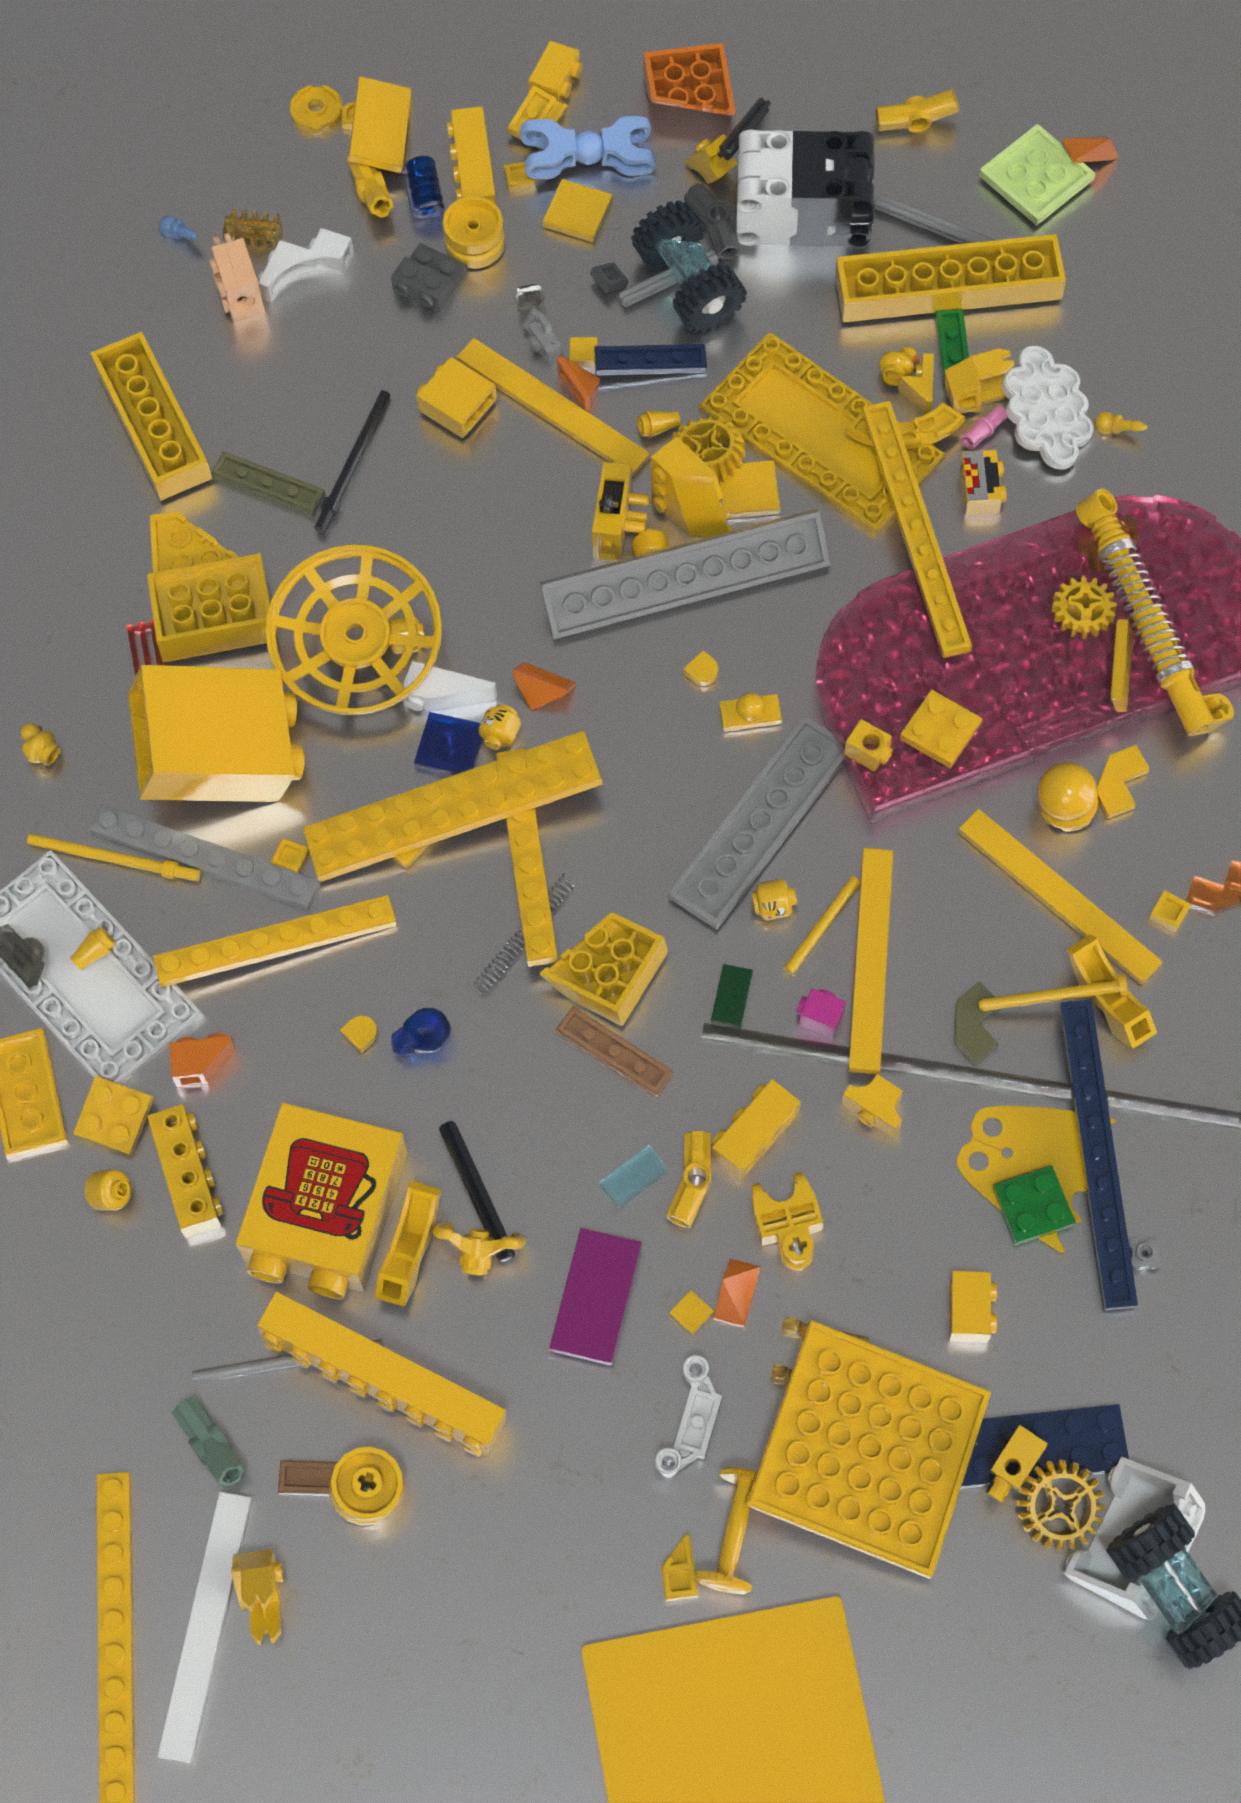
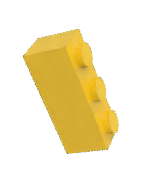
[711,1079,801,1180]

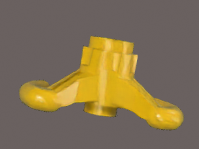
[432,1222,526,1275]

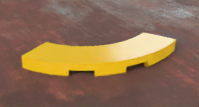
[845,402,965,449]

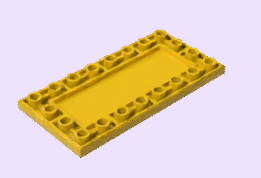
[699,332,945,535]

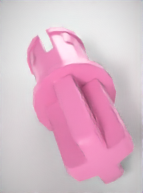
[960,405,1008,450]

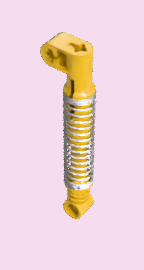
[1076,488,1234,736]

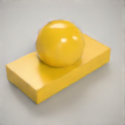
[719,692,782,732]

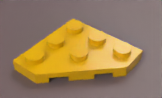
[150,512,238,573]

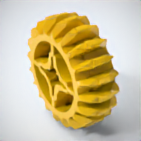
[672,415,745,483]
[1016,1459,1106,1551]

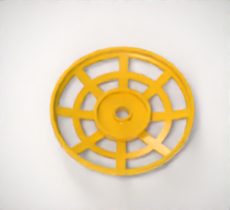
[266,545,442,715]

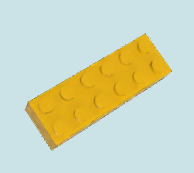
[90,331,212,501]

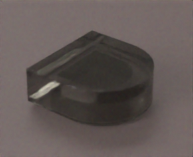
[515,284,545,311]

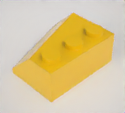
[651,436,733,538]
[539,912,668,1027]

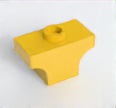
[684,134,737,184]
[842,1074,903,1138]

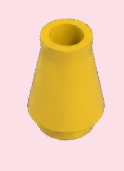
[637,410,681,439]
[70,926,116,970]

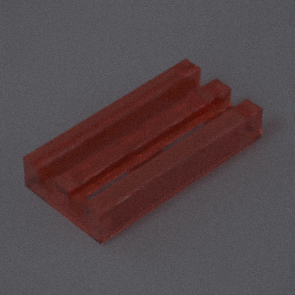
[126,620,164,677]

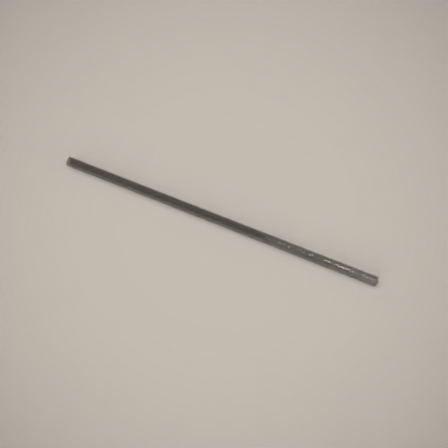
[702,1023,1241,1128]

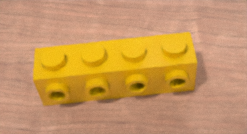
[447,106,496,205]
[147,1104,224,1238]

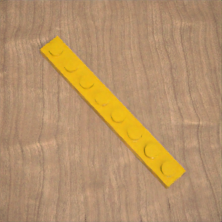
[496,748,558,967]
[152,895,396,988]

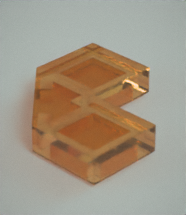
[1186,860,1241,916]

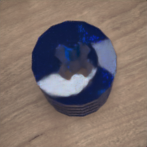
[402,156,445,219]

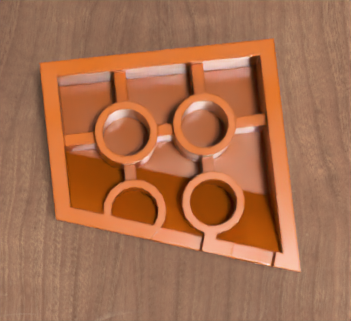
[643,43,736,117]

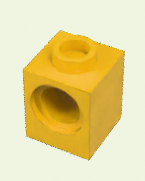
[844,719,893,772]

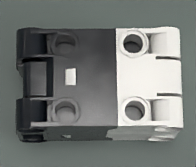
[737,129,875,248]

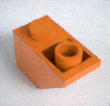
[169,1033,235,1088]

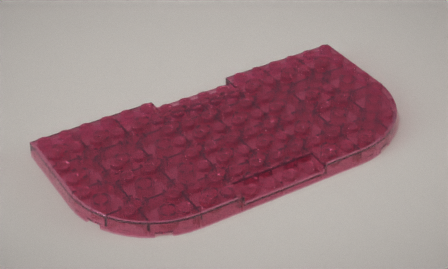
[815,495,1241,823]

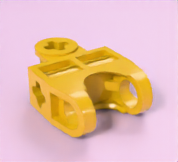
[751,1172,823,1271]

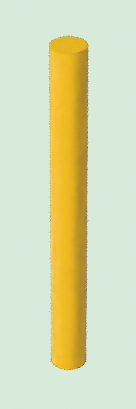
[783,876,861,976]

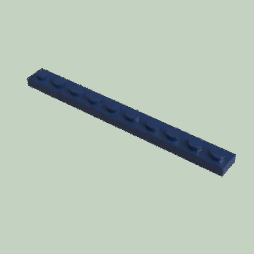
[1060,999,1138,1311]

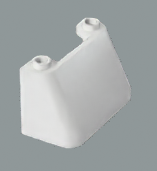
[1065,1457,1205,1621]

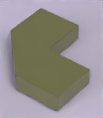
[955,981,999,1066]

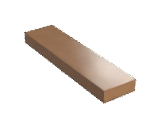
[555,1006,674,1099]

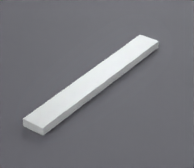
[157,1492,253,1764]

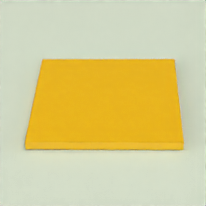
[745,1320,991,1579]

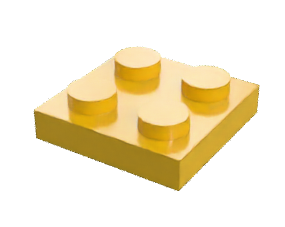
[900,690,983,769]
[73,1075,155,1155]

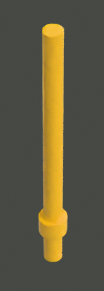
[27,833,201,882]

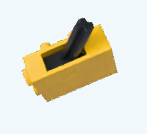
[592,461,650,562]

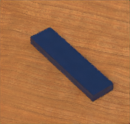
[594,344,707,376]

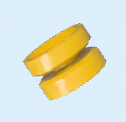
[442,196,505,269]
[329,1447,403,1526]

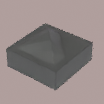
[590,262,629,293]

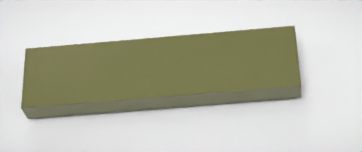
[211,451,326,517]

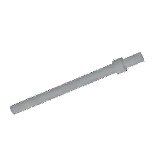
[192,1338,384,1384]

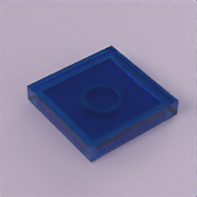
[414,712,483,776]

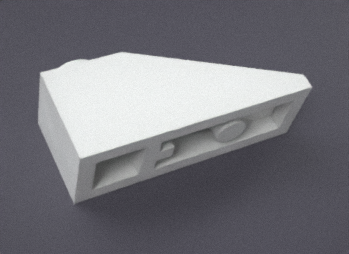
[403,661,497,711]

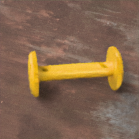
[695,1467,757,1594]

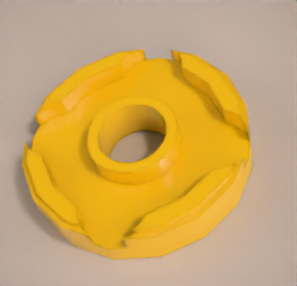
[290,85,343,134]

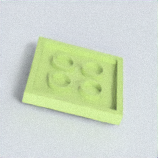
[979,124,1095,226]

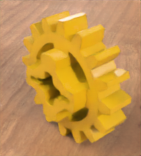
[1051,576,1117,639]

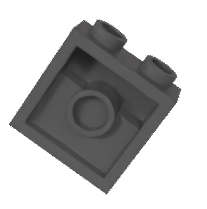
[391,243,468,312]

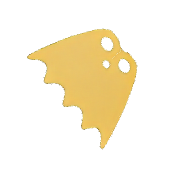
[957,1106,1116,1254]

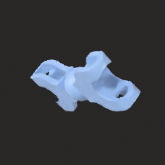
[519,116,657,179]

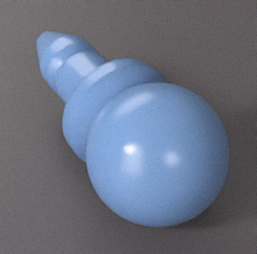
[159,215,198,240]

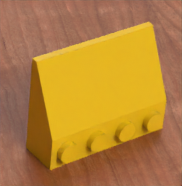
[147,553,277,663]

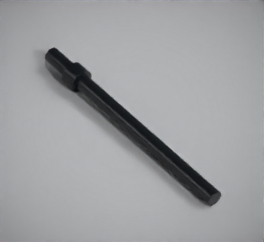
[314,390,391,533]

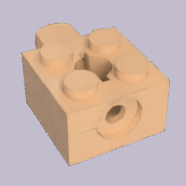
[209,232,265,322]

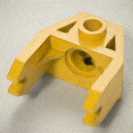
[944,348,1014,413]
[231,1549,283,1645]

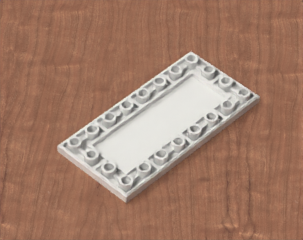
[0,850,204,1085]

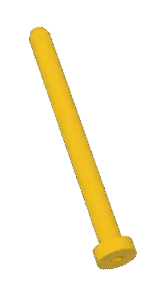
[978,974,1129,1011]

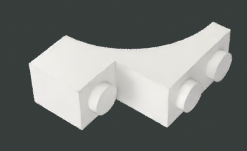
[257,228,354,303]

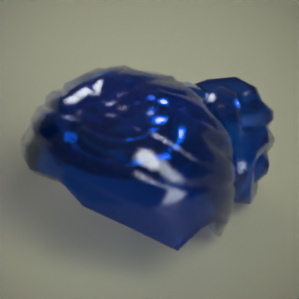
[391,1008,451,1058]

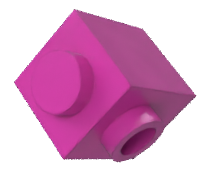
[796,988,846,1038]

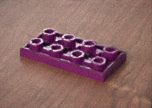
[549,1228,642,1366]

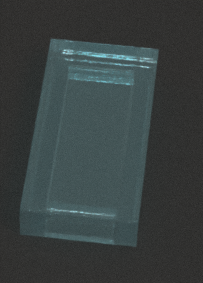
[599,1145,668,1209]

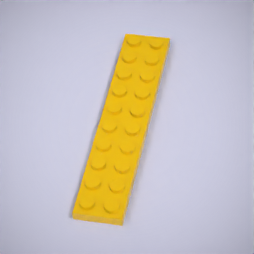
[303,730,603,882]

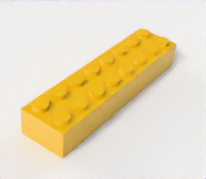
[835,234,1066,322]
[257,1291,506,1457]

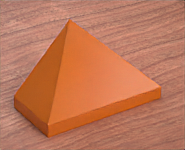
[1062,136,1118,163]
[557,356,600,413]
[512,661,576,711]
[714,1258,761,1328]

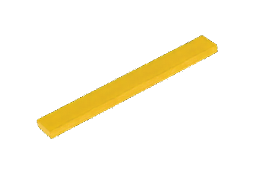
[456,338,650,477]
[958,809,1163,986]
[849,848,893,1075]

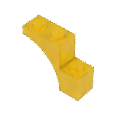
[1066,934,1157,1049]
[374,1180,441,1307]

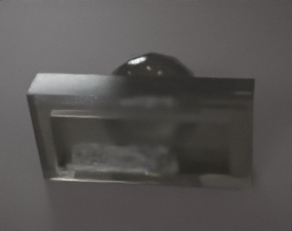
[0,924,45,988]

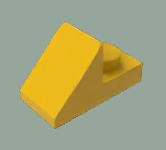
[898,353,934,415]

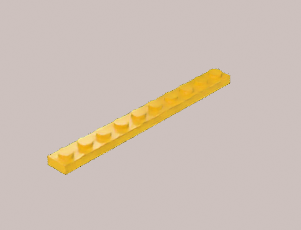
[862,401,972,658]
[97,1472,135,1803]

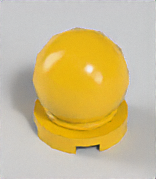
[1037,762,1099,832]

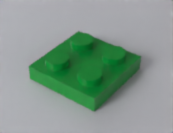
[992,1166,1076,1246]

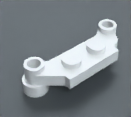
[656,1355,722,1477]

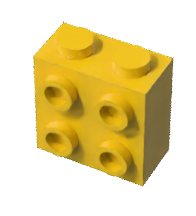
[416,357,497,439]

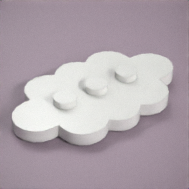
[1001,345,1094,470]

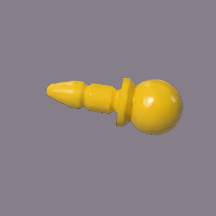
[1094,412,1148,434]

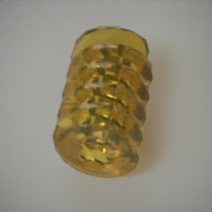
[223,208,283,248]

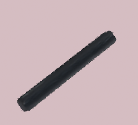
[717,97,771,161]
[439,1121,515,1262]

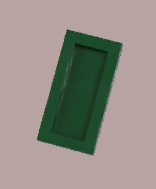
[711,964,753,1030]

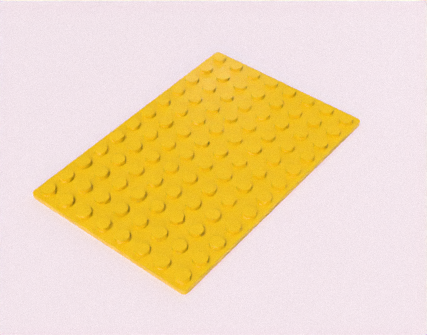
[581,1596,885,1803]

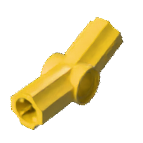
[875,89,960,133]
[346,156,394,218]
[666,1131,711,1228]

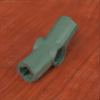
[171,1396,245,1487]

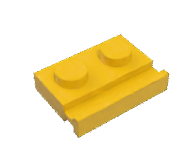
[507,85,567,151]

